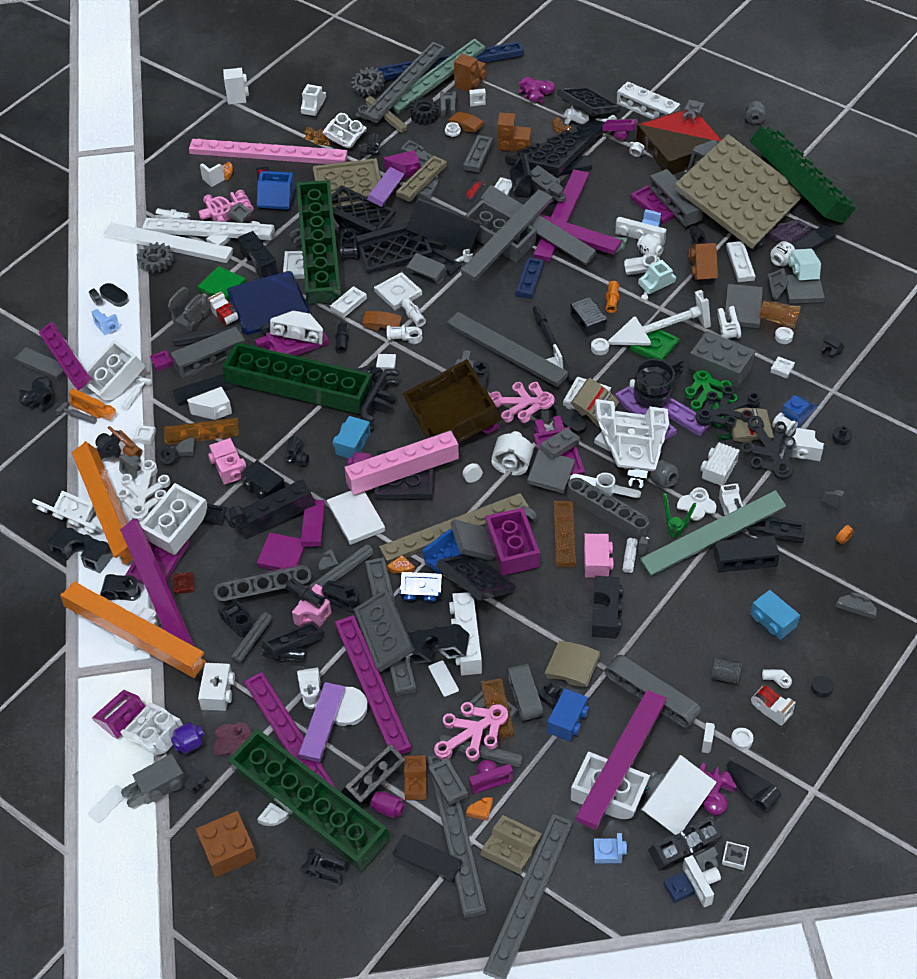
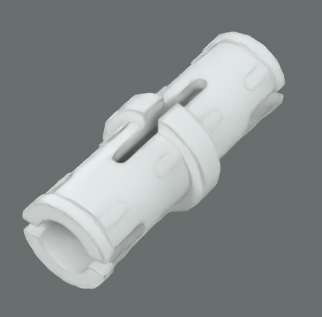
[156,208,191,220]
[400,297,426,327]

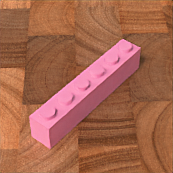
[344,431,459,495]

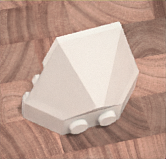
[595,399,669,471]

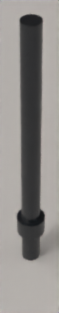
[532,306,575,385]

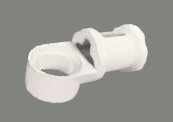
[387,325,423,344]

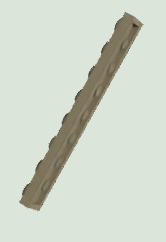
[379,493,529,565]

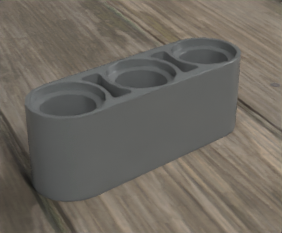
[506,663,543,721]

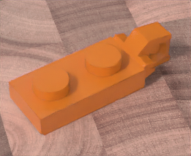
[69,388,116,420]

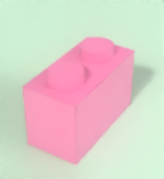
[584,534,613,578]

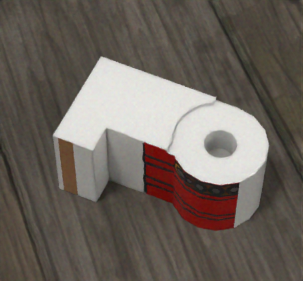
[208,292,238,326]
[751,686,795,726]

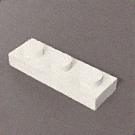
[615,217,666,246]

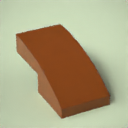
[448,112,484,132]
[362,311,401,331]
[404,755,427,800]

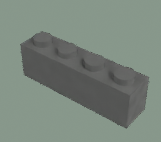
[649,169,703,227]
[171,327,245,378]

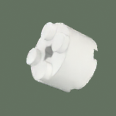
[491,431,534,476]

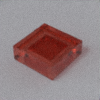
[173,572,194,594]

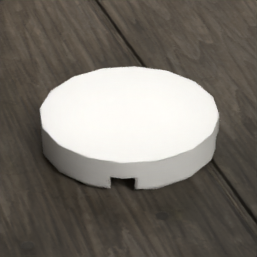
[334,687,368,726]

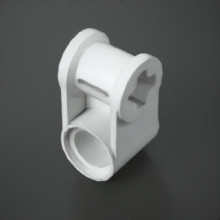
[297,667,321,709]

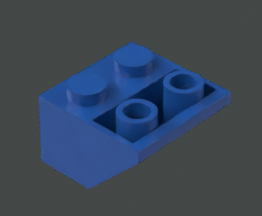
[257,171,295,209]

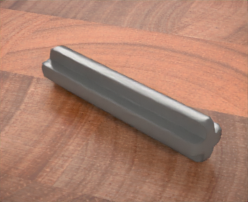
[232,612,272,663]

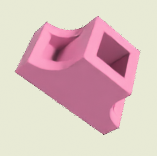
[292,584,331,627]

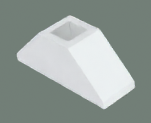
[270,311,323,344]

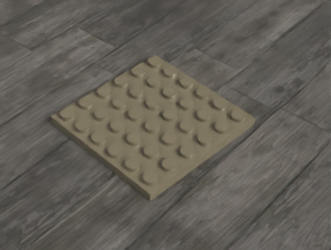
[673,134,804,249]

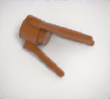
[107,426,143,458]

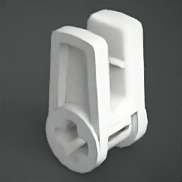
[717,306,741,339]

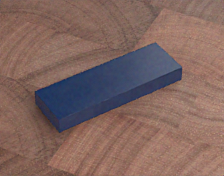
[515,257,544,299]

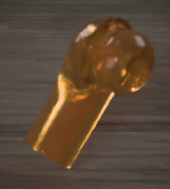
[552,117,572,133]

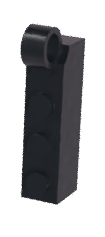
[224,479,315,539]

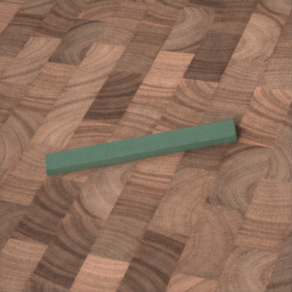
[391,38,485,114]
[640,490,786,577]

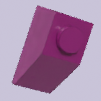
[384,150,421,178]

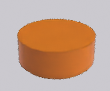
[835,525,854,544]

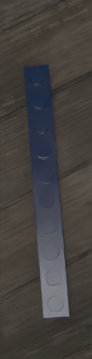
[374,41,524,81]

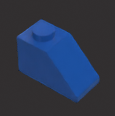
[782,395,818,428]

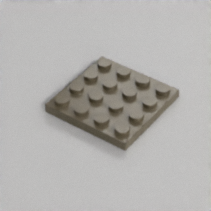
[313,158,386,211]

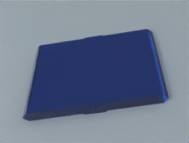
[227,271,310,335]

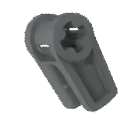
[440,91,456,117]

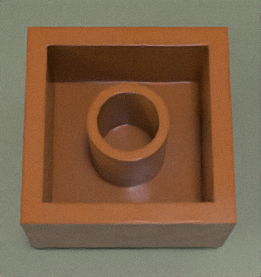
[196,811,257,878]

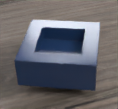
[663,871,695,903]

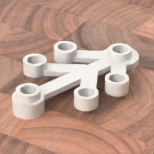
[117,460,170,522]

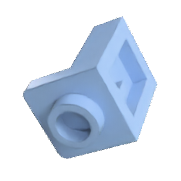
[642,209,661,227]
[91,309,120,335]
[594,833,627,863]

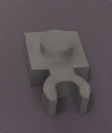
[683,100,705,124]

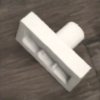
[683,855,721,908]

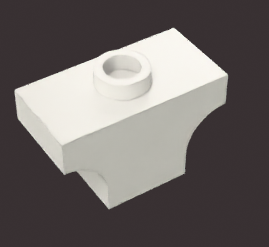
[301,84,326,116]
[782,428,824,461]

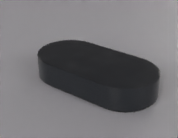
[99,283,129,307]

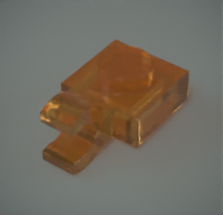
[304,127,332,146]

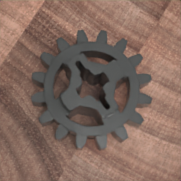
[351,67,385,97]
[136,242,174,273]

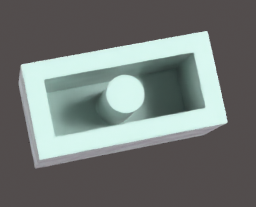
[788,249,821,280]

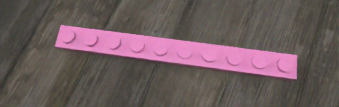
[189,139,348,164]

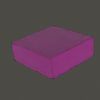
[150,350,173,372]

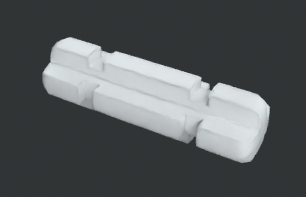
[623,538,638,573]

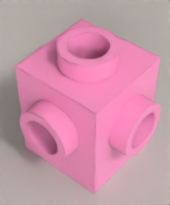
[215,452,247,485]

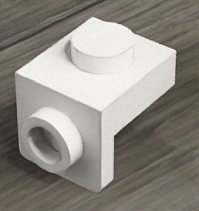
[564,105,589,125]

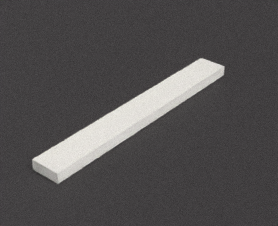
[142,218,275,240]
[104,222,233,263]

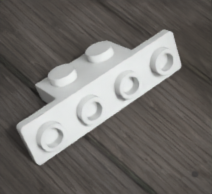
[32,491,103,534]

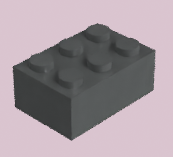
[688,331,756,388]

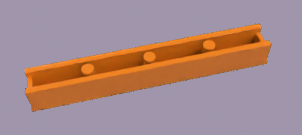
[71,441,133,565]
[60,581,206,679]

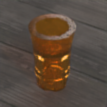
[759,300,801,330]

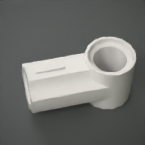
[625,252,659,275]

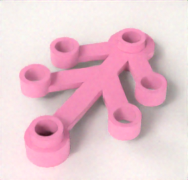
[489,382,555,423]
[434,702,508,761]

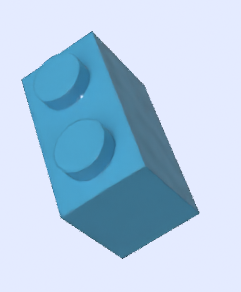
[333,416,371,458]
[751,590,800,640]

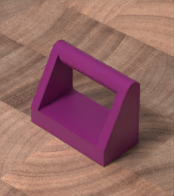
[92,689,146,739]

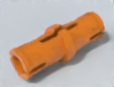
[605,281,619,313]

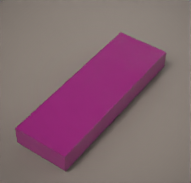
[301,500,325,546]

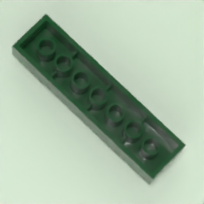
[750,125,856,224]
[296,180,341,304]
[222,342,373,414]
[228,728,391,872]

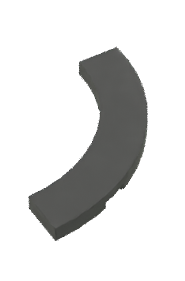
[400,140,438,202]

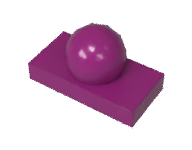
[602,119,638,141]
[469,760,513,794]

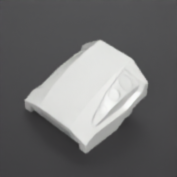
[323,113,367,149]
[120,702,183,755]

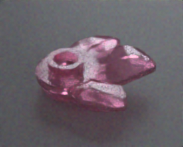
[214,723,251,756]

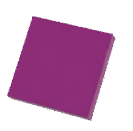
[257,533,306,570]

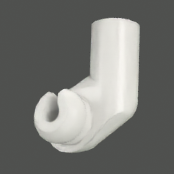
[762,669,792,688]

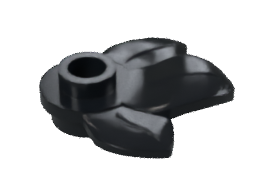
[95,430,122,460]

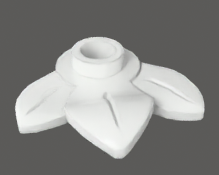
[677,487,716,521]

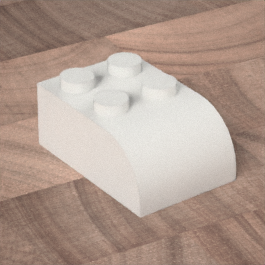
[86,339,146,400]
[141,483,207,555]
[571,752,650,819]

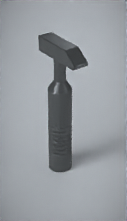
[56,402,97,424]

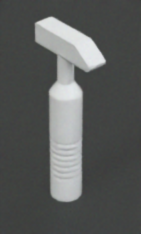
[121,377,152,411]

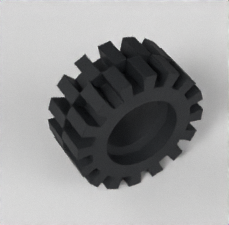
[410,98,439,125]

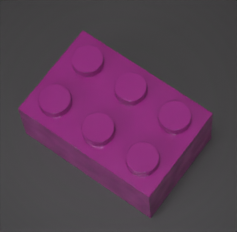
[485,508,540,575]

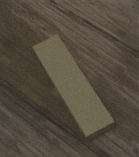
[396,156,447,202]

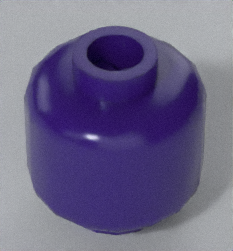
[171,722,204,754]

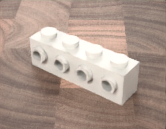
[617,82,680,119]
[449,592,482,675]

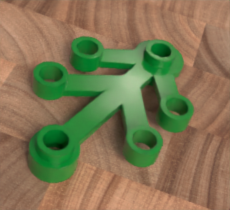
[685,370,737,427]

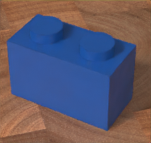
[547,688,590,742]

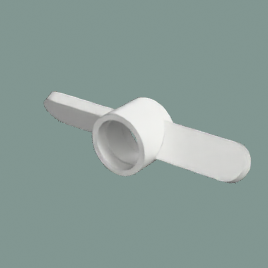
[570,473,641,498]

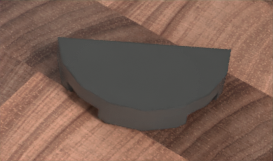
[835,592,877,619]

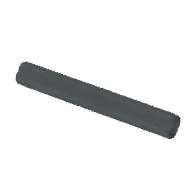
[309,544,373,588]
[440,734,523,767]

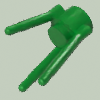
[663,493,696,538]

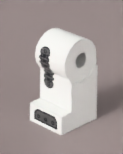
[719,484,743,515]

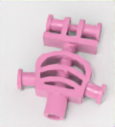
[198,190,254,222]

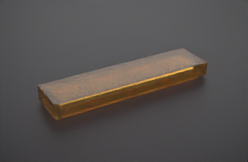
[164,418,239,445]
[554,501,576,567]

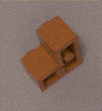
[454,54,487,92]
[497,112,531,151]
[687,243,718,280]

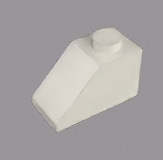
[187,387,232,420]

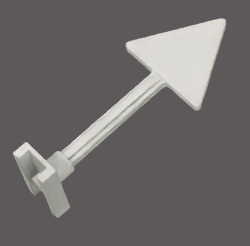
[608,290,711,345]

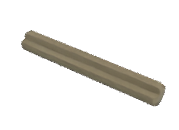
[365,96,407,133]

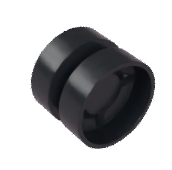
[633,359,675,408]

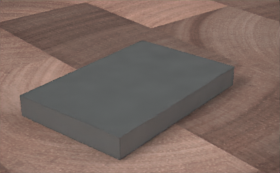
[725,284,763,328]

